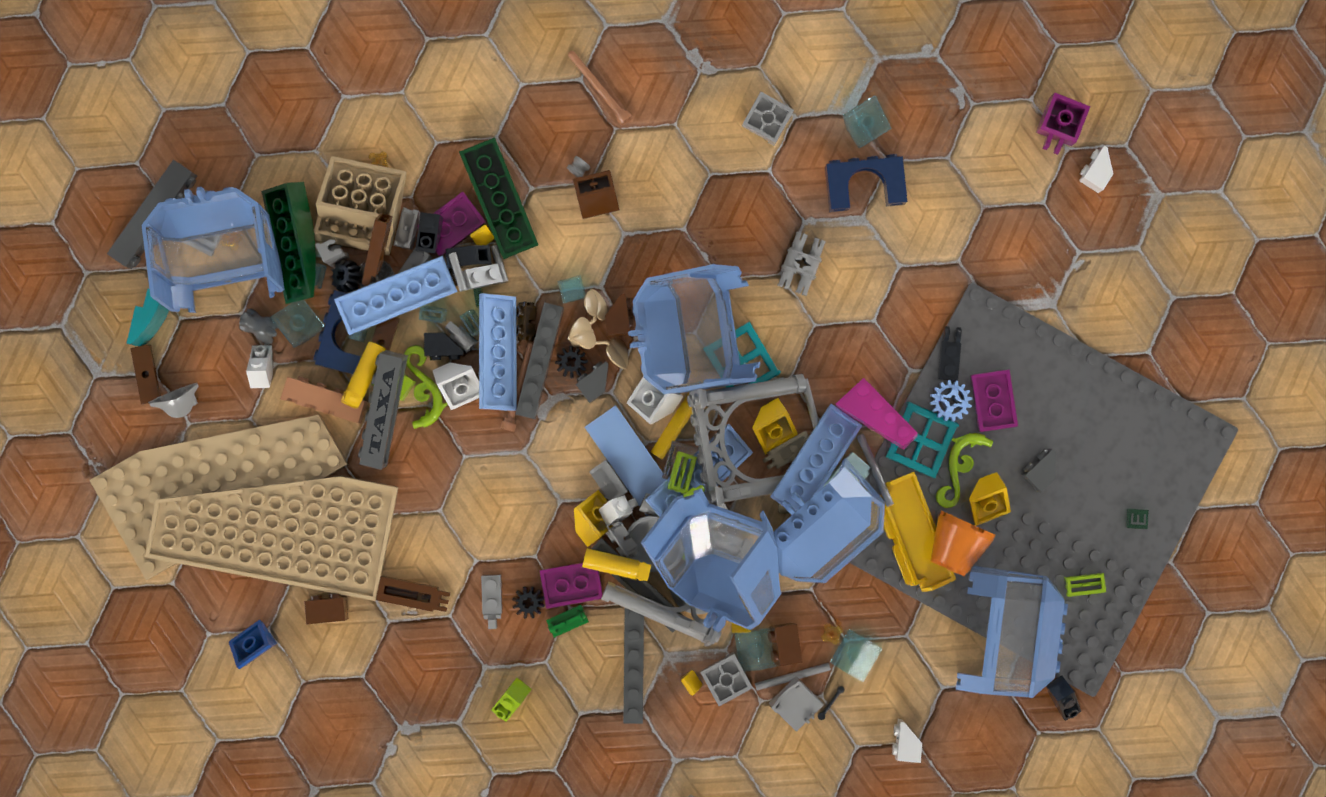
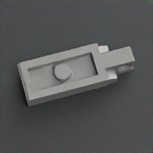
[481,575,502,629]

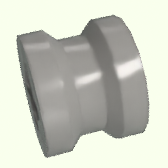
[566,156,591,178]

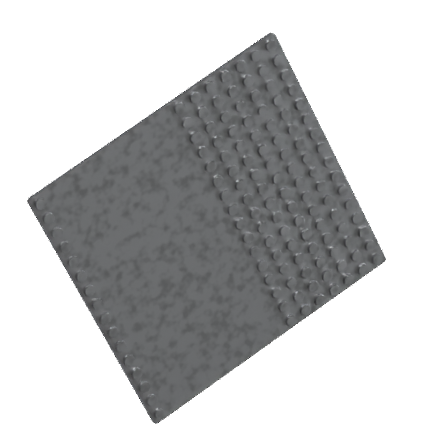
[836,283,1238,697]

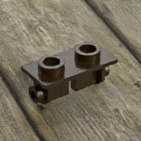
[516,301,536,341]

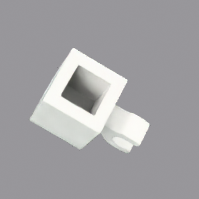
[599,495,638,526]

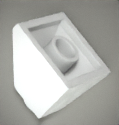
[432,363,479,410]
[627,376,683,424]

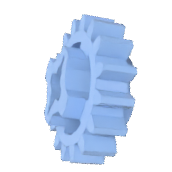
[929,380,972,422]

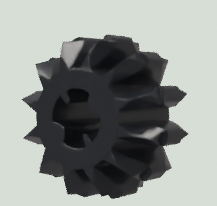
[330,260,363,292]
[555,346,588,379]
[512,586,545,619]

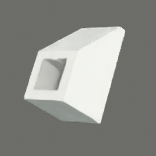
[1079,146,1113,193]
[246,345,273,388]
[892,719,922,763]

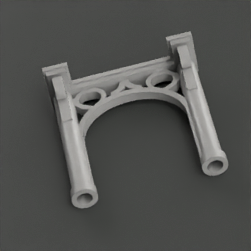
[687,374,806,506]
[601,493,757,647]

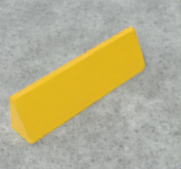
[651,393,692,459]

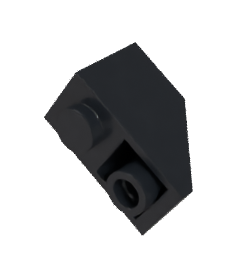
[415,212,443,253]
[445,245,492,268]
[424,332,465,361]
[1046,676,1081,721]

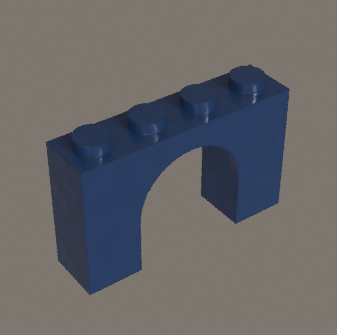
[825,154,908,212]
[314,290,362,374]

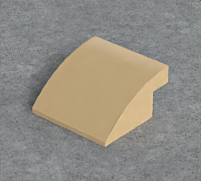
[314,156,406,255]

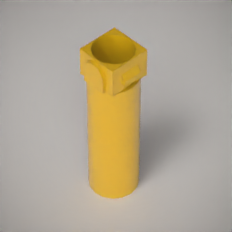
[341,342,386,409]
[582,548,651,581]

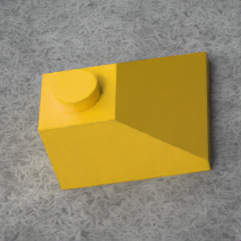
[752,398,798,455]
[969,472,1011,526]
[574,490,613,547]

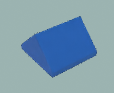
[229,620,278,669]

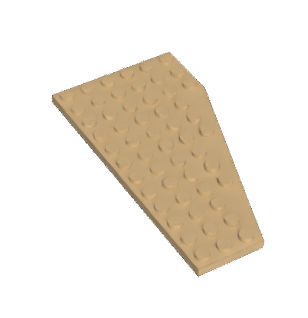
[90,415,348,580]
[145,476,399,601]

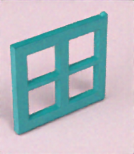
[703,321,781,388]
[885,402,959,479]

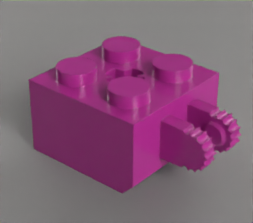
[1036,93,1091,155]

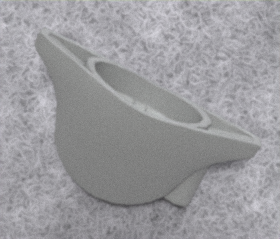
[148,382,199,418]

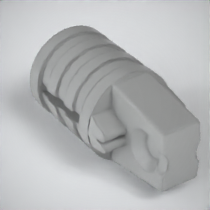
[445,321,478,354]

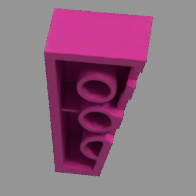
[836,378,918,450]

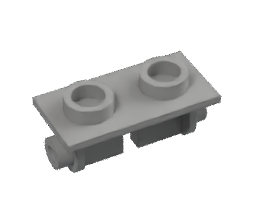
[606,520,639,558]

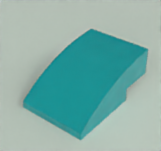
[126,288,169,346]

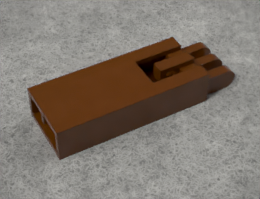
[362,213,393,286]
[376,576,450,612]

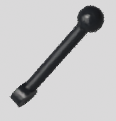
[818,686,845,720]

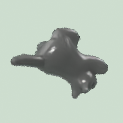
[239,308,281,345]

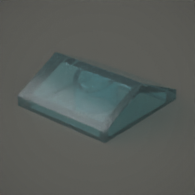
[842,95,892,148]
[270,300,325,348]
[734,628,778,671]
[830,629,882,682]

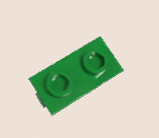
[546,605,589,638]

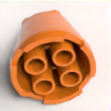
[930,510,996,577]

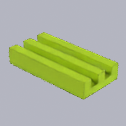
[667,451,697,494]
[1064,573,1106,597]

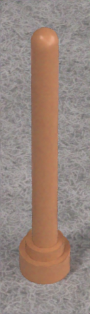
[568,51,633,126]
[500,342,534,432]

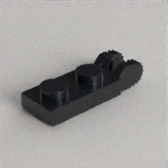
[938,326,962,381]

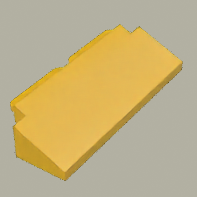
[875,472,956,592]

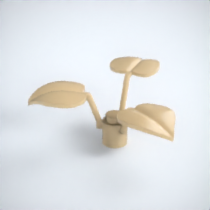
[568,288,628,369]

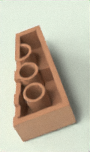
[280,376,368,424]

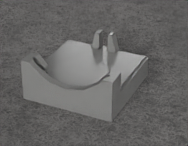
[742,92,794,146]
[700,652,753,706]
[769,676,824,732]

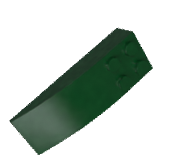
[459,137,539,259]
[261,182,316,304]

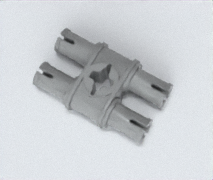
[777,232,826,296]

